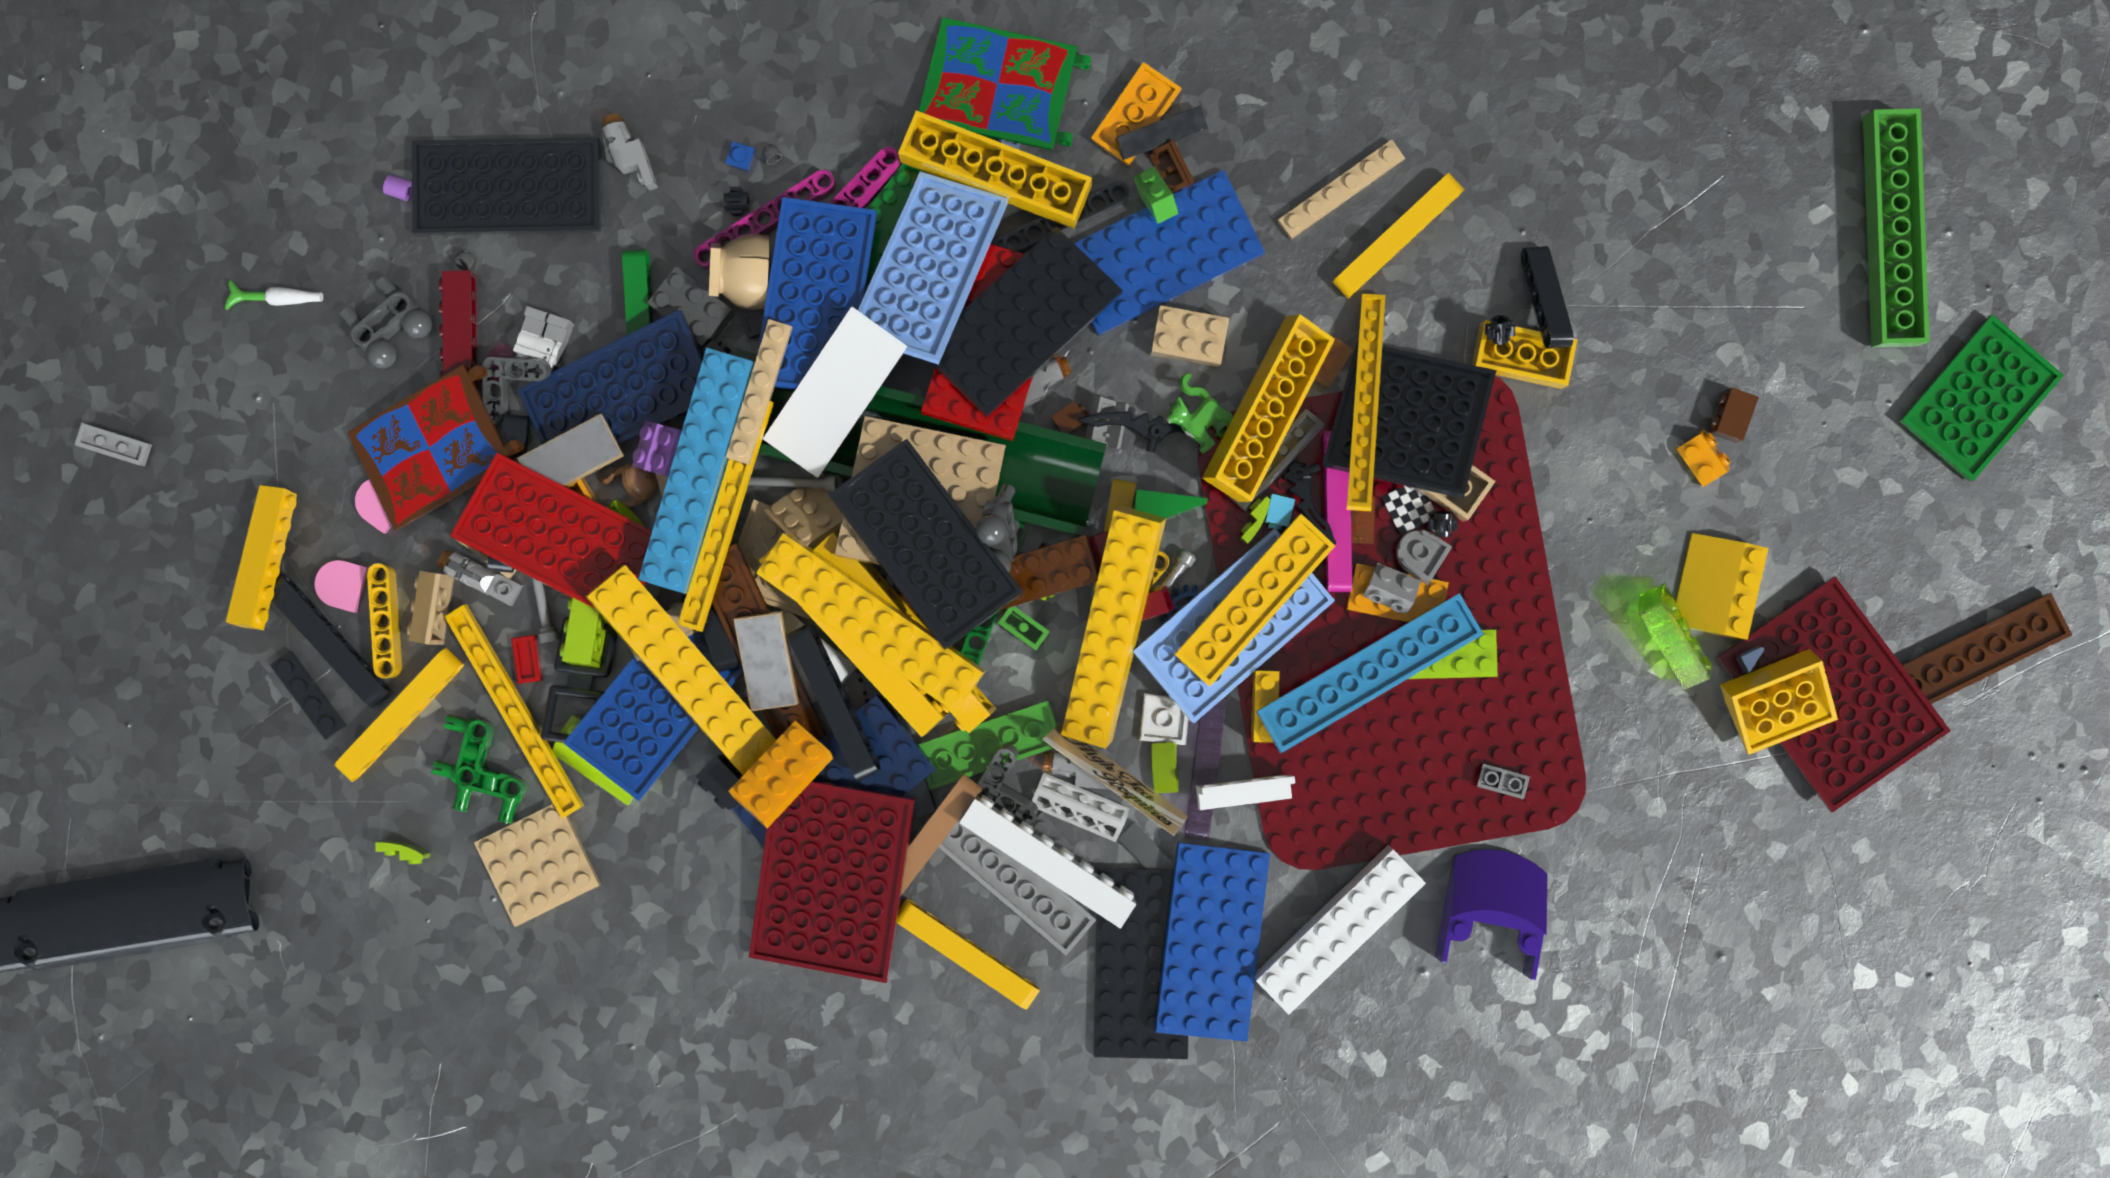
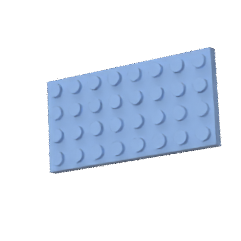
[858,171,1008,365]
[1133,529,1335,723]

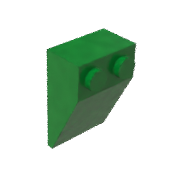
[1133,489,1208,519]

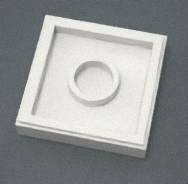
[1139,693,1189,745]

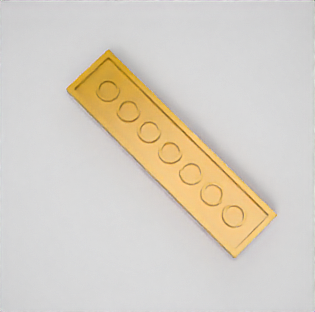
[1174,514,1335,686]

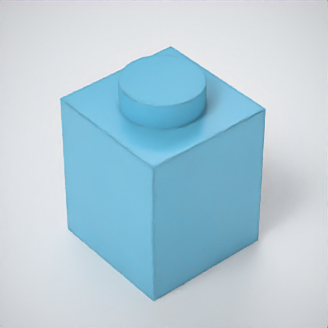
[1263,494,1295,531]

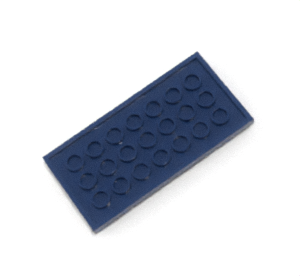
[518,310,703,445]
[733,695,937,848]

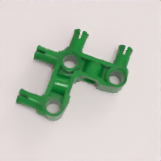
[431,714,527,824]

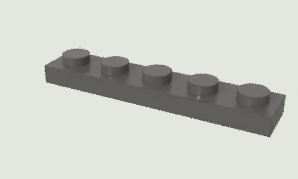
[1227,409,1325,512]

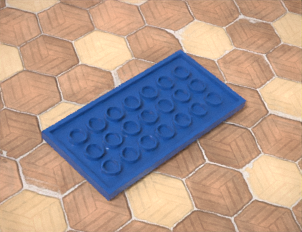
[1074,170,1265,336]
[757,197,877,390]
[563,595,744,802]
[1154,842,1270,1041]

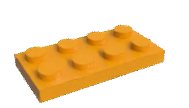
[1091,62,1182,166]
[1346,563,1449,622]

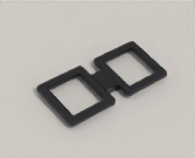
[540,617,618,743]

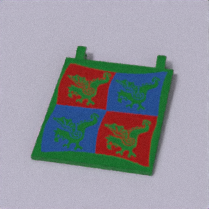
[919,17,1091,151]

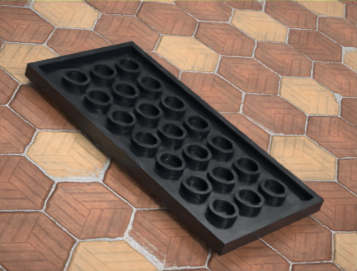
[412,137,601,235]
[930,226,1123,418]
[828,439,1023,650]
[1094,867,1188,1059]

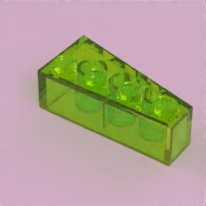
[1638,583,1712,690]

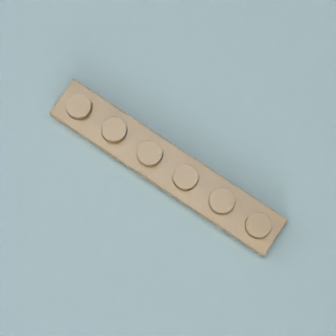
[1277,140,1405,240]
[726,319,793,465]

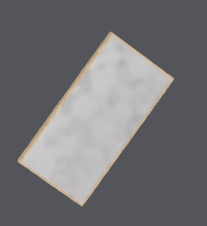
[517,414,624,487]
[734,611,799,711]

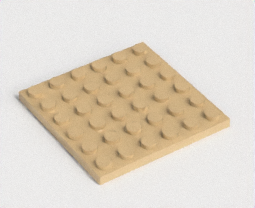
[835,416,1006,565]

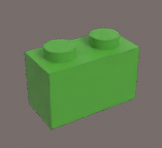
[1133,166,1179,224]
[998,606,1050,651]

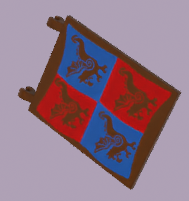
[347,365,524,531]

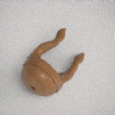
[600,463,658,508]

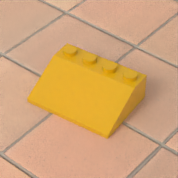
[1670,533,1769,640]
[1720,649,1838,755]

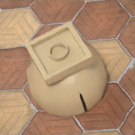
[709,234,769,311]

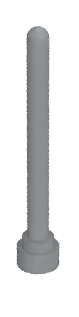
[748,474,842,493]
[532,578,559,643]

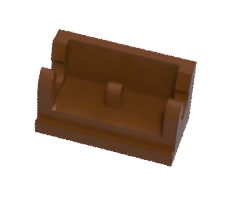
[1150,140,1194,194]

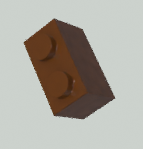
[1709,387,1759,443]

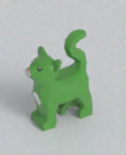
[1166,373,1234,454]

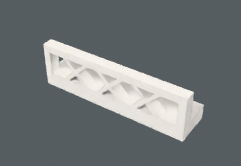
[1032,772,1130,842]
[1196,774,1295,810]

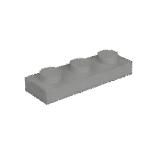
[74,423,152,467]

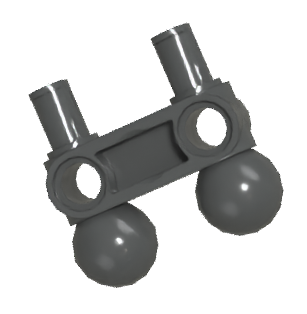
[340,276,433,369]
[976,484,1020,572]

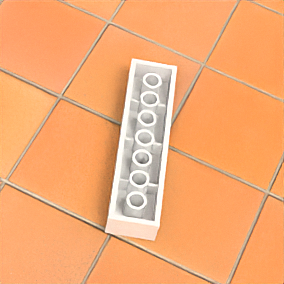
[959,795,1136,929]
[1254,845,1426,1014]

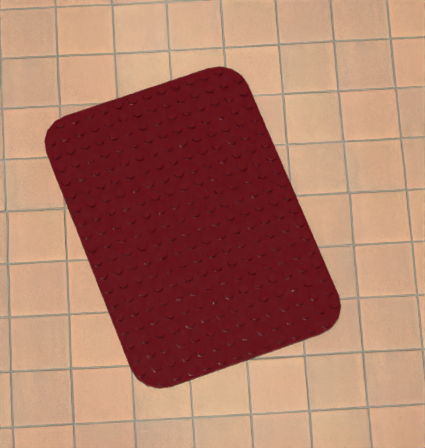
[1198,376,1586,870]

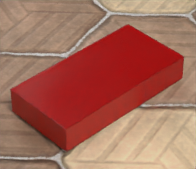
[511,635,543,684]

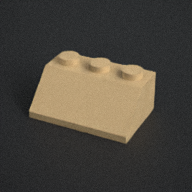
[407,571,454,645]

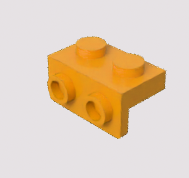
[1677,430,1731,487]

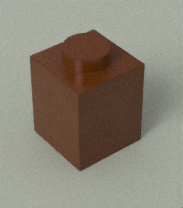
[1051,401,1088,434]

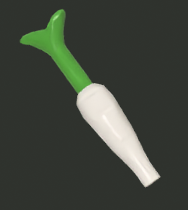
[225,280,323,310]

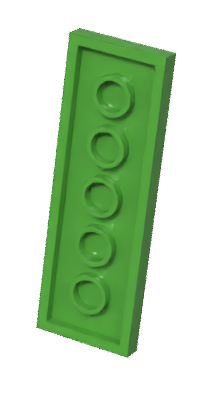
[918,700,1057,790]

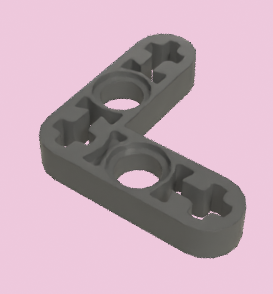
[482,355,551,424]
[977,743,1039,824]

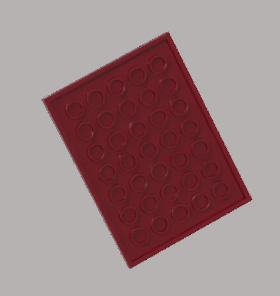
[1717,576,1951,812]
[749,780,915,983]

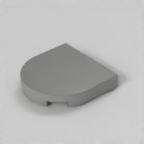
[1396,530,1452,585]

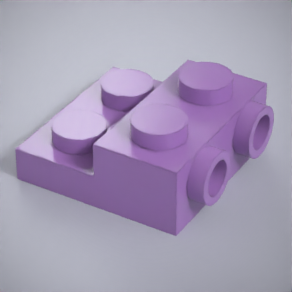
[632,421,682,477]

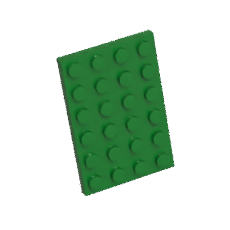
[1899,314,2064,482]

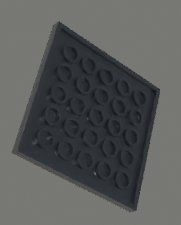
[1322,341,1496,499]

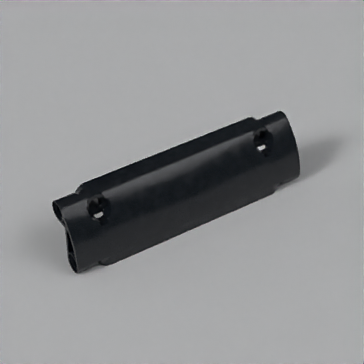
[0,858,259,973]

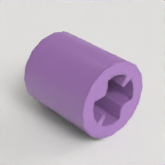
[383,174,412,201]

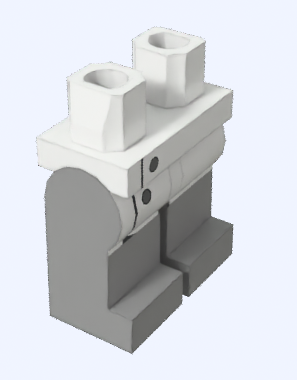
[513,306,575,374]

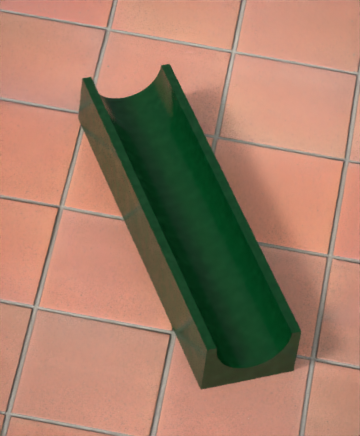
[736,349,1107,538]

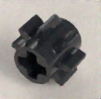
[723,186,749,216]
[1485,315,1515,345]
[1428,511,1458,537]

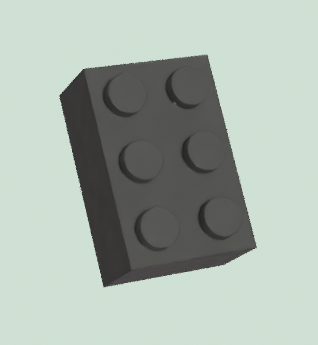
[647,266,735,348]

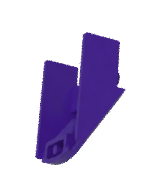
[1435,849,1548,980]

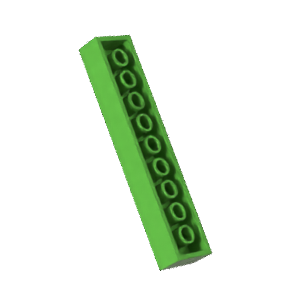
[1863,108,1930,348]

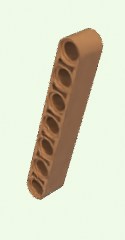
[901,774,983,895]

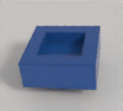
[725,141,756,172]

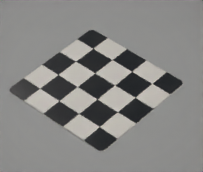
[1382,486,1435,534]

